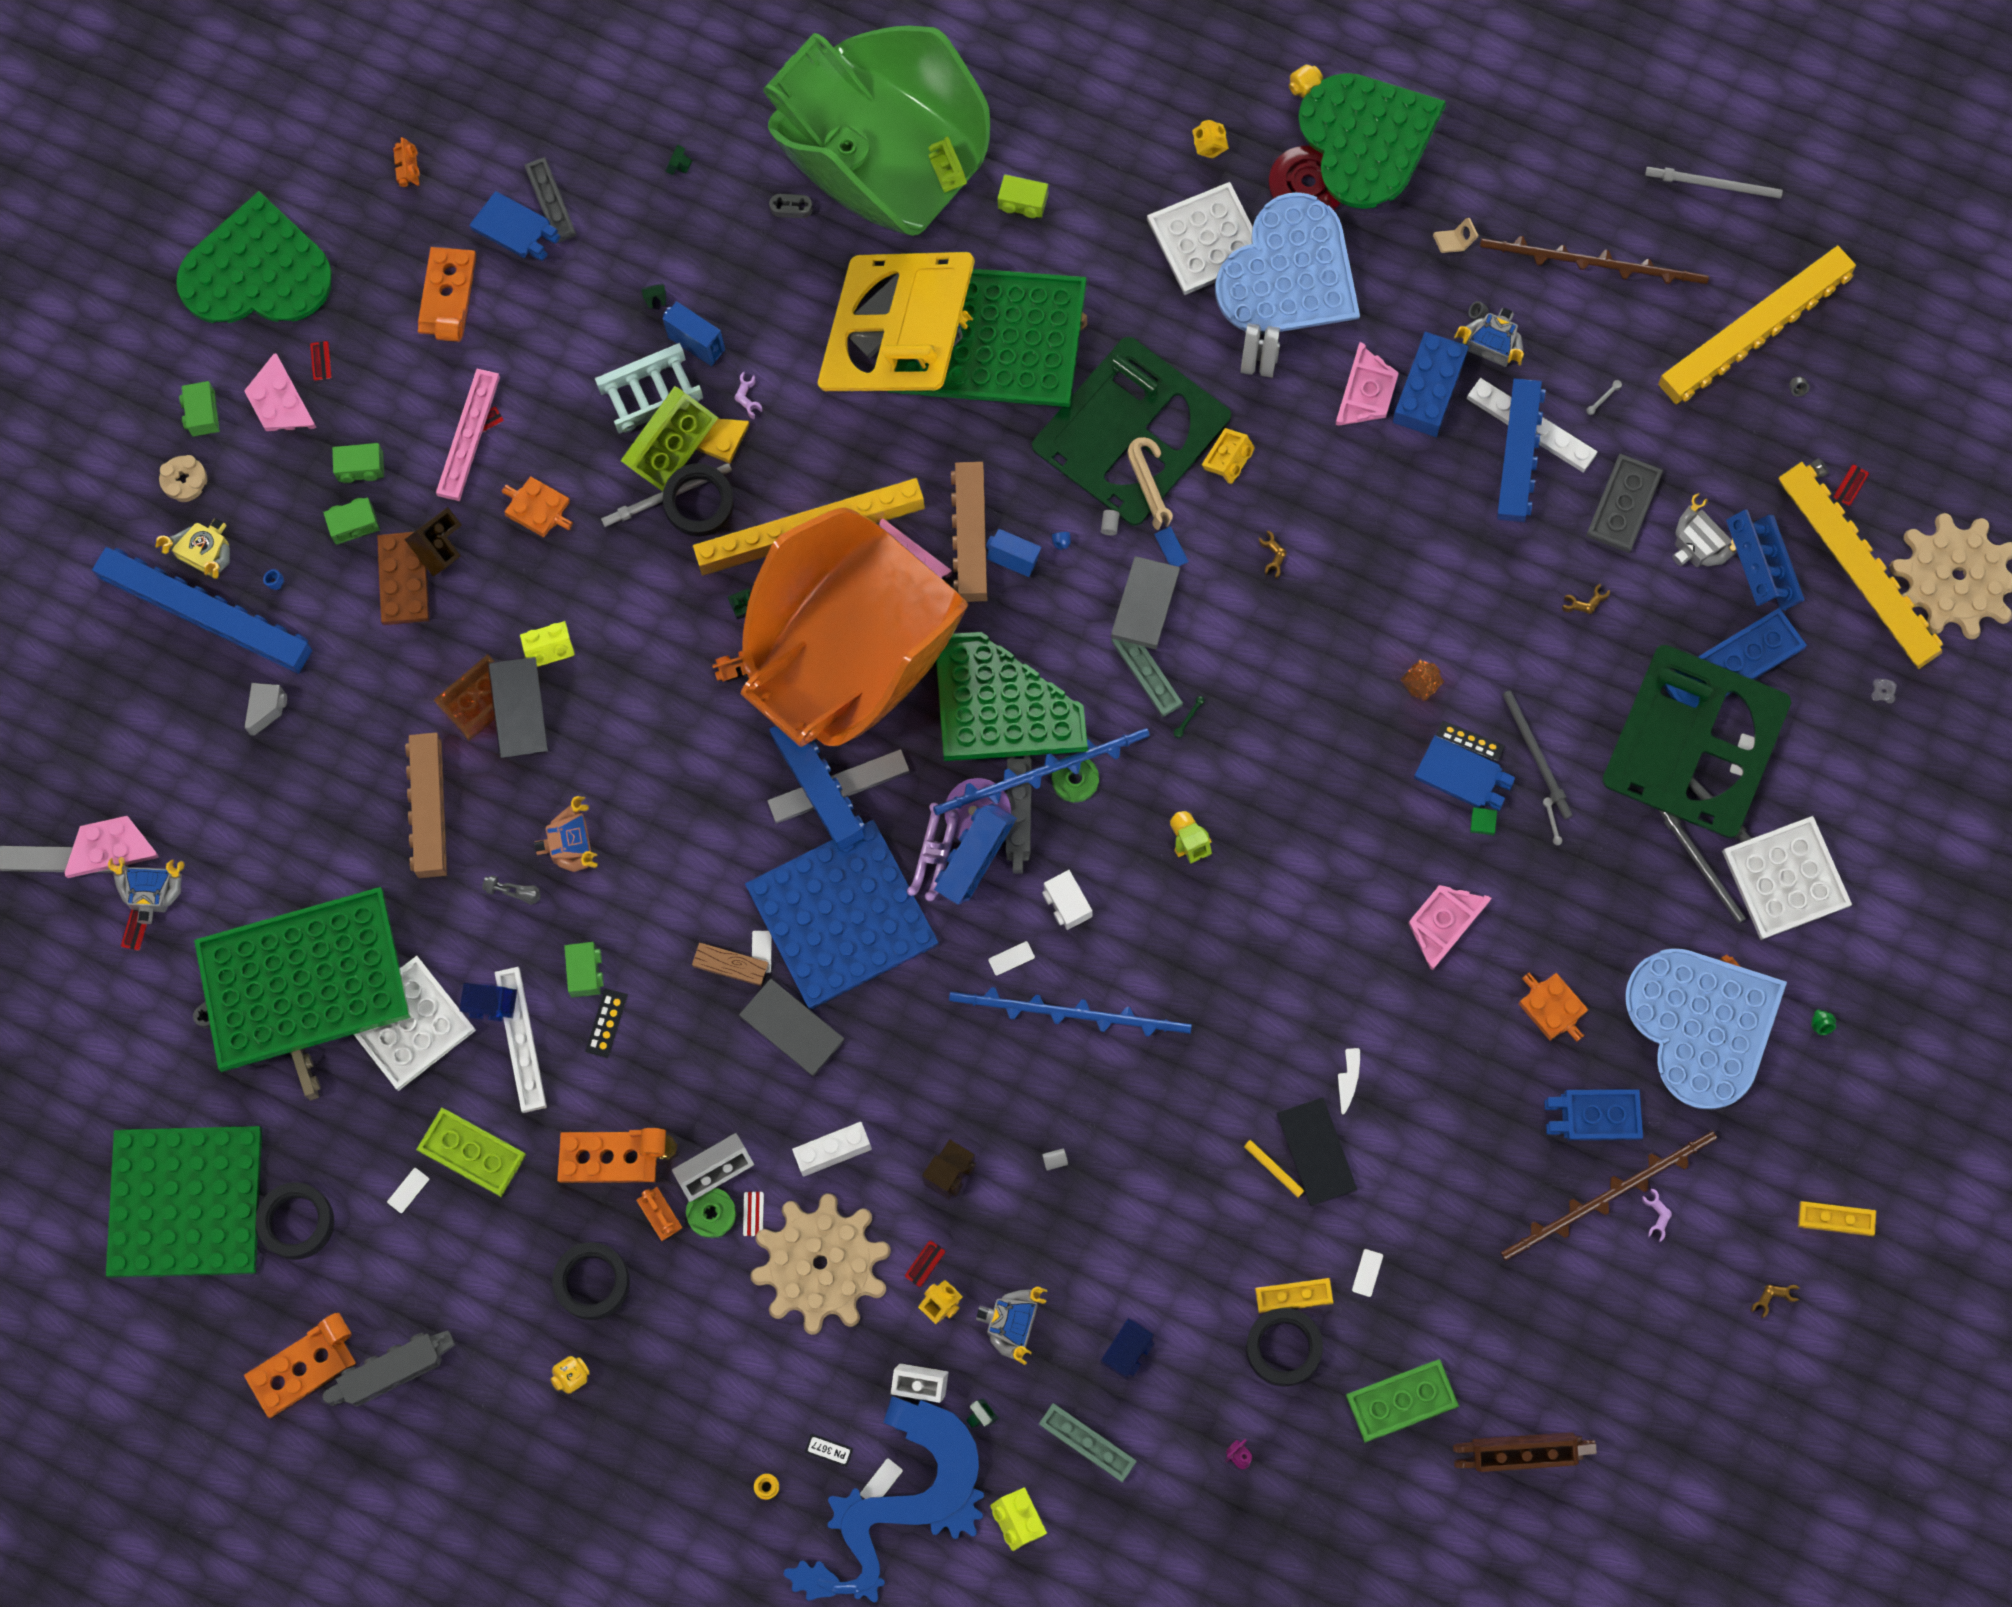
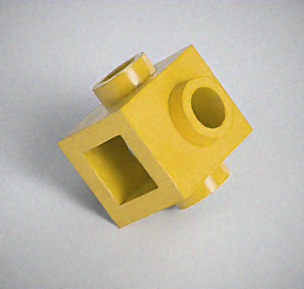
[1192,120,1229,159]
[918,1280,963,1324]

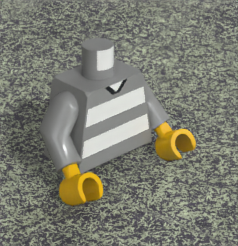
[1672,493,1736,567]

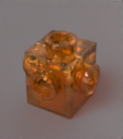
[1401,660,1444,701]

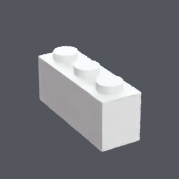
[792,1122,872,1177]

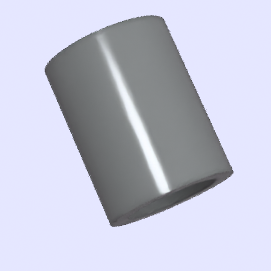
[1101,510,1119,536]
[1042,1148,1068,1171]

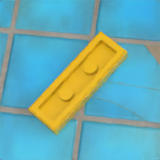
[1798,1201,1876,1236]
[1255,1278,1333,1314]

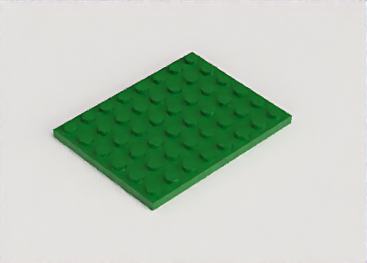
[888,269,1087,407]
[194,887,411,1072]

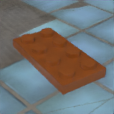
[377,532,429,625]

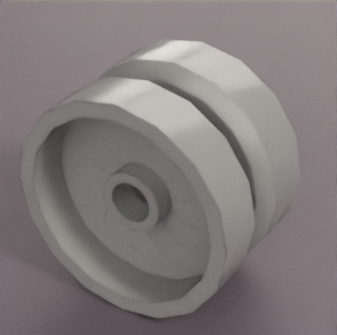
[1240,323,1280,378]

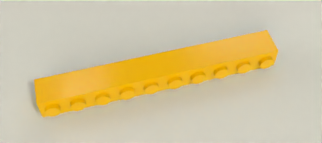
[1658,245,1856,404]
[1778,462,1943,670]
[693,478,925,576]

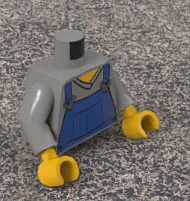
[1454,308,1524,367]
[108,857,185,924]
[976,1287,1047,1365]

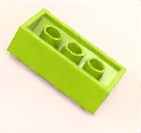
[621,386,718,492]

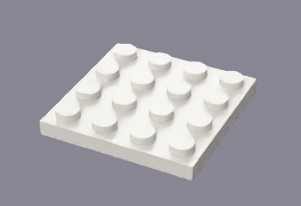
[1147,182,1253,295]
[1722,816,1852,940]
[354,956,476,1091]

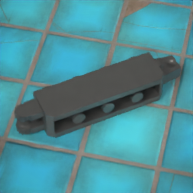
[1006,755,1032,874]
[322,1331,455,1407]

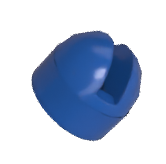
[1052,532,1071,550]
[263,569,284,590]

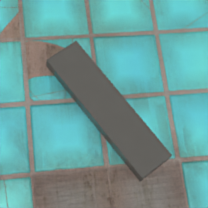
[524,157,577,243]

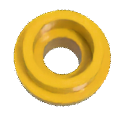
[754,1474,779,1500]

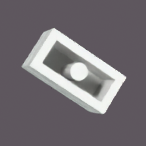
[1042,870,1092,930]
[891,1364,949,1403]

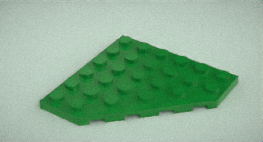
[936,632,1088,761]

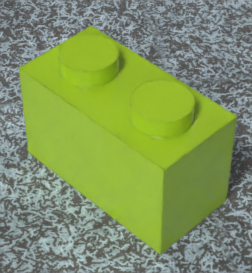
[998,174,1049,218]

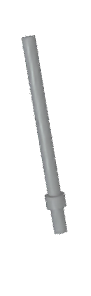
[1645,167,1783,199]
[601,463,732,527]

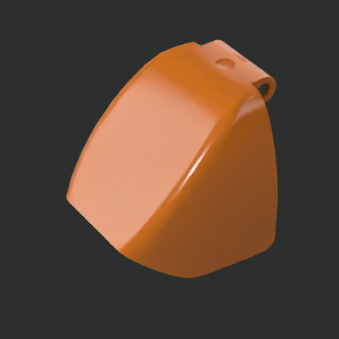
[741,508,968,747]

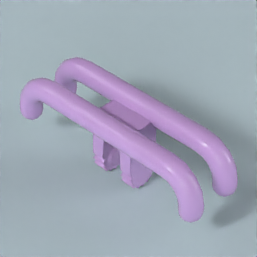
[907,803,959,901]

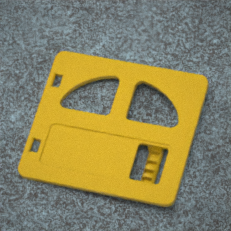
[817,252,975,391]

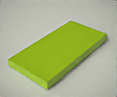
[416,1107,526,1197]

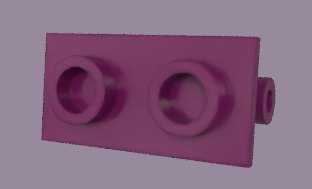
[1225,1439,1252,1469]

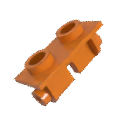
[393,137,420,187]
[712,651,747,682]
[636,1187,683,1241]

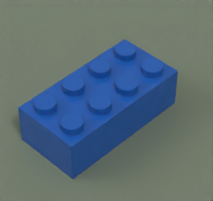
[1393,332,1469,437]
[934,803,1017,905]

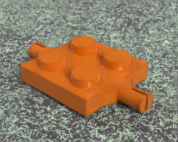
[502,476,573,537]
[1518,972,1588,1042]

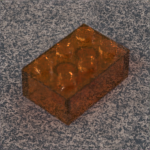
[434,654,495,741]

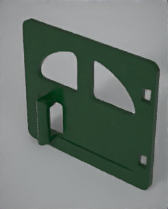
[1032,337,1231,526]
[1602,645,1791,838]

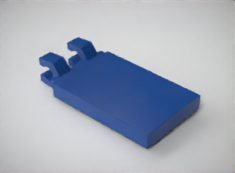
[469,191,561,262]
[1414,735,1515,811]
[1544,1089,1643,1141]

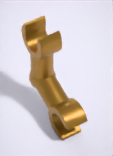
[1259,531,1287,580]
[1562,584,1610,614]
[1750,1284,1799,1318]

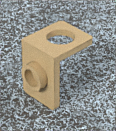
[1433,218,1478,253]

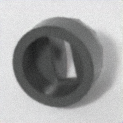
[1468,301,1489,320]
[1789,376,1810,397]
[1810,458,1829,478]

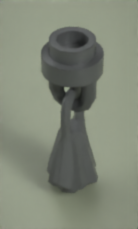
[482,875,541,905]

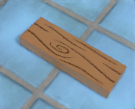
[692,943,769,987]

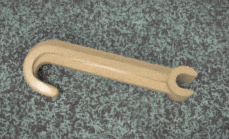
[1127,437,1173,530]

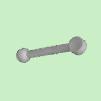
[1586,380,1622,415]
[1543,797,1562,845]

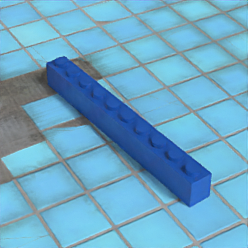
[92,547,313,674]

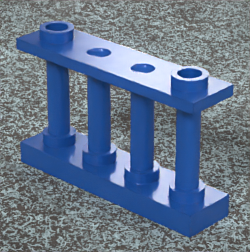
[1726,509,1805,610]

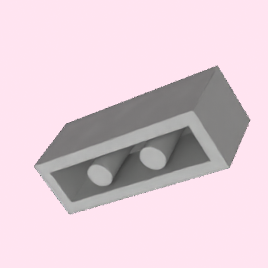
[672,1133,754,1202]

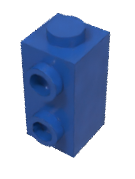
[985,529,1042,577]

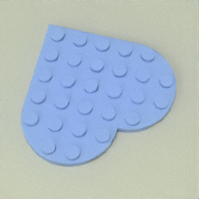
[1215,193,1360,334]
[1626,949,1787,1110]

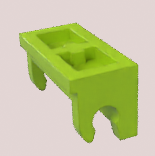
[928,137,967,193]

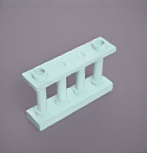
[595,343,703,434]

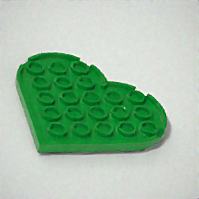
[1299,73,1446,209]
[177,191,332,323]

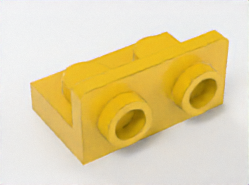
[1202,428,1255,484]

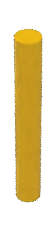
[1244,1140,1304,1198]

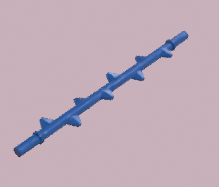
[933,728,1150,815]
[949,987,1192,1036]

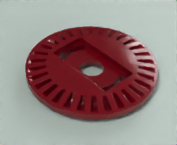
[1269,145,1341,210]

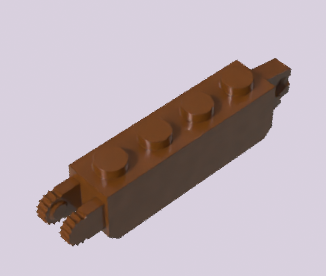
[1453,1432,1597,1472]

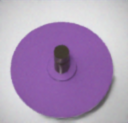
[944,778,1011,839]

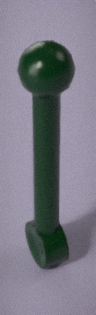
[1174,696,1205,738]

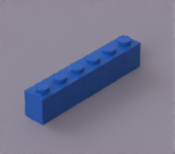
[1497,378,1546,522]
[769,726,865,851]

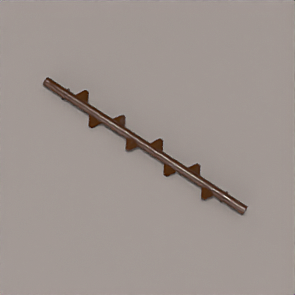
[1480,236,1709,284]
[1500,1131,1717,1261]

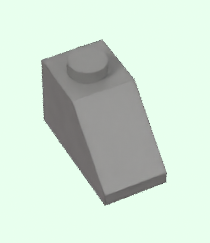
[245,683,287,735]

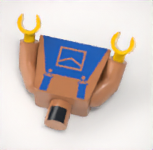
[534,796,597,872]

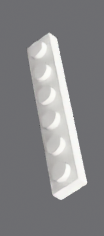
[1467,378,1597,473]
[495,967,547,1113]

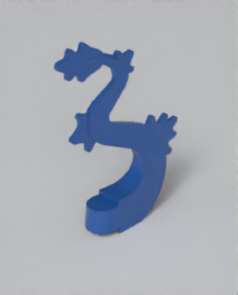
[784,1396,984,1602]

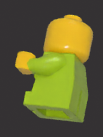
[1170,811,1212,864]

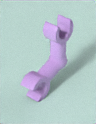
[734,372,762,419]
[1642,1189,1672,1242]

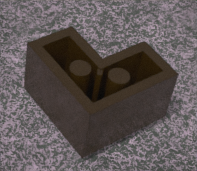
[404,507,462,577]
[922,1139,977,1200]

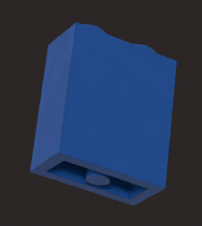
[663,301,725,367]

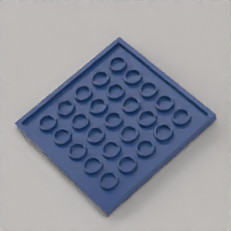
[745,819,939,1010]

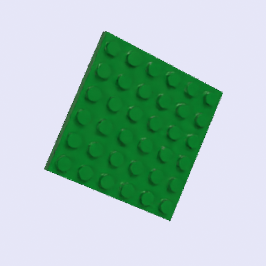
[106,1126,262,1278]

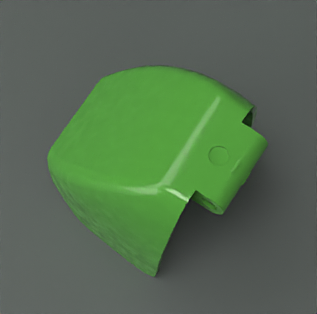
[763,26,990,236]

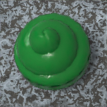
[1811,1009,1836,1035]

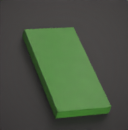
[1346,1359,1459,1443]

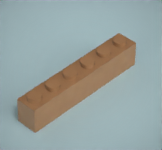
[951,462,987,602]
[405,733,447,878]

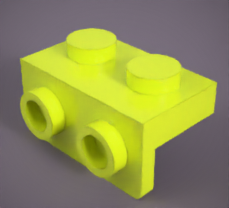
[520,621,575,667]
[990,1487,1047,1551]

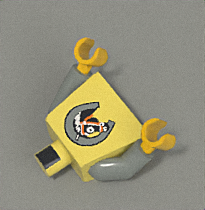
[155,518,230,579]

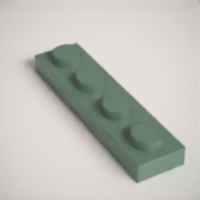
[1111,639,1183,718]
[1039,1403,1137,1483]

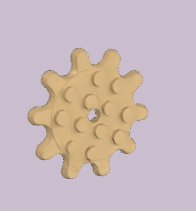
[1889,513,2012,640]
[751,1193,891,1335]

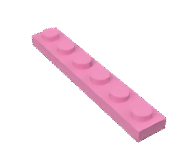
[436,369,500,501]

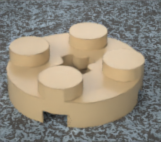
[159,455,207,502]

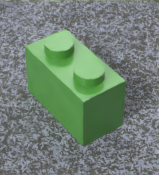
[179,381,220,437]
[332,443,384,483]
[323,497,380,545]
[564,942,604,998]

